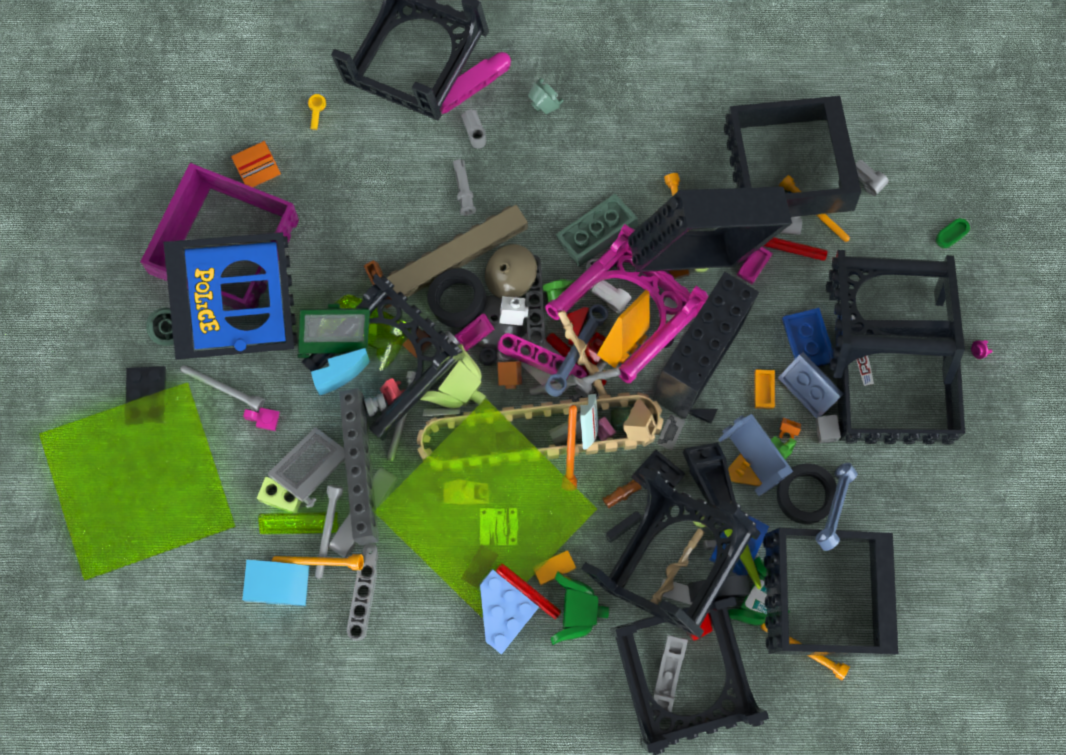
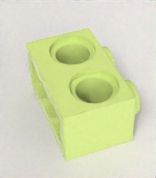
[257,477,301,515]

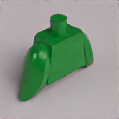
[550,571,609,646]

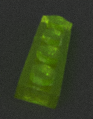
[258,512,339,534]

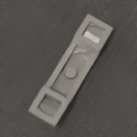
[651,635,688,719]

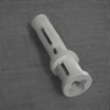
[453,159,476,216]

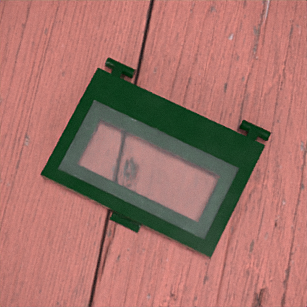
[297,303,370,358]

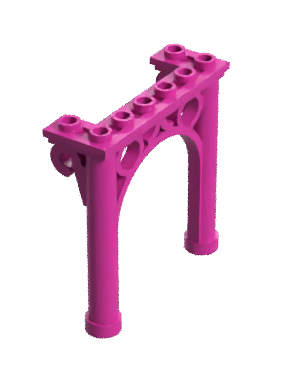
[545,224,709,383]

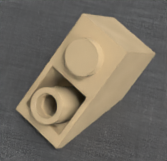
[624,400,657,442]

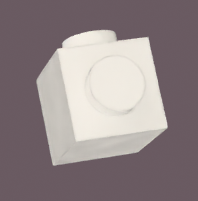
[500,296,528,325]

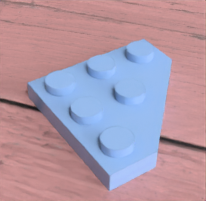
[480,569,539,654]

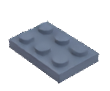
[778,352,844,418]

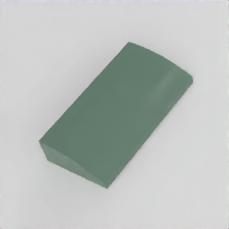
[555,194,639,267]

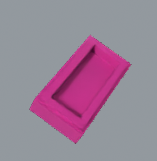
[737,247,773,285]
[455,314,495,351]

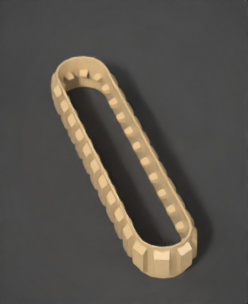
[416,392,664,472]

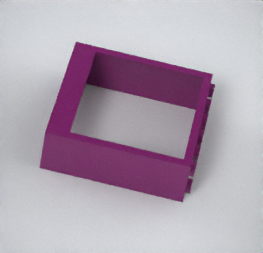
[140,163,299,310]

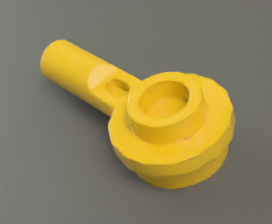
[308,94,326,130]

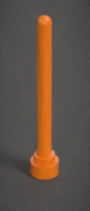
[561,405,577,491]

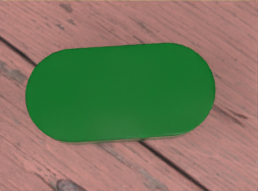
[936,218,970,249]

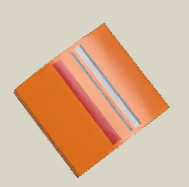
[231,141,281,187]

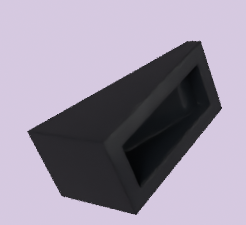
[689,409,718,424]

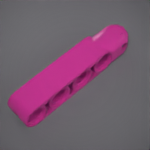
[440,52,511,114]
[497,333,587,380]

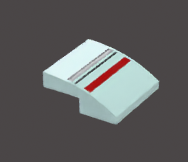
[581,394,598,449]

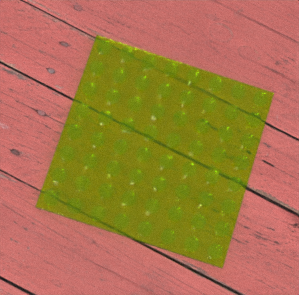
[39,382,236,581]
[374,398,597,619]

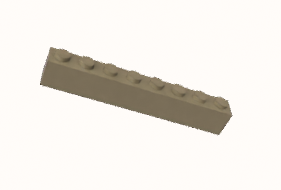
[387,205,528,297]

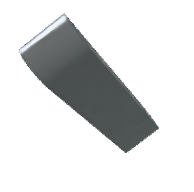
[525,255,545,347]

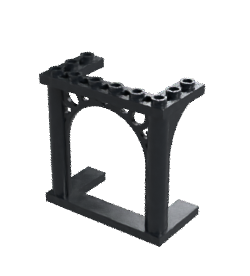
[331,0,489,121]
[826,250,965,384]
[581,467,761,638]
[610,597,769,755]

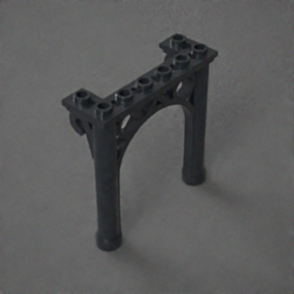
[301,274,464,441]

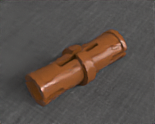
[602,479,642,509]

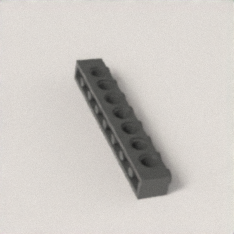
[339,388,379,546]

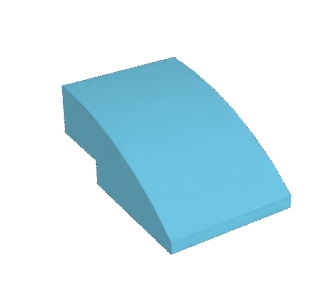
[311,348,370,396]
[242,560,309,606]

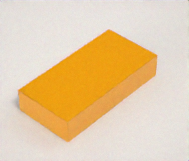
[754,369,775,409]
[532,550,576,585]

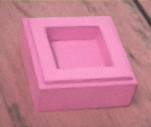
[597,417,616,441]

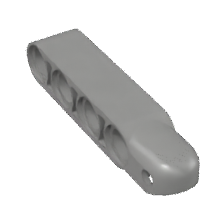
[347,543,379,641]

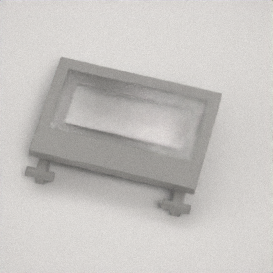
[268,427,346,508]

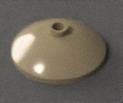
[485,244,537,299]

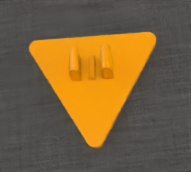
[728,453,762,486]

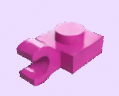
[243,407,280,431]

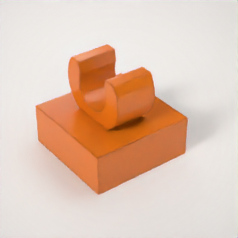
[779,417,801,439]

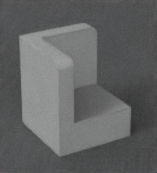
[815,415,841,444]

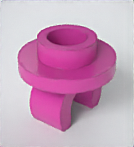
[971,340,993,359]

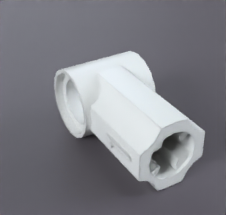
[591,280,632,314]

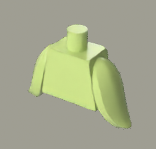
[420,343,486,409]

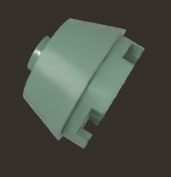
[528,78,564,115]
[146,307,174,346]

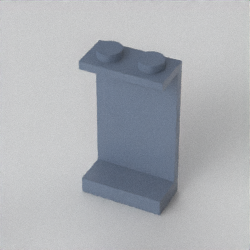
[718,414,793,496]

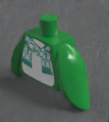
[728,556,790,626]

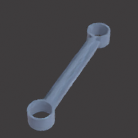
[545,304,608,397]
[816,463,858,551]

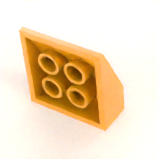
[597,289,650,368]

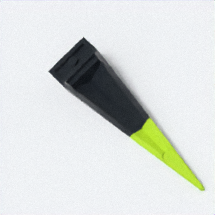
[682,442,761,589]

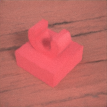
[380,378,405,405]

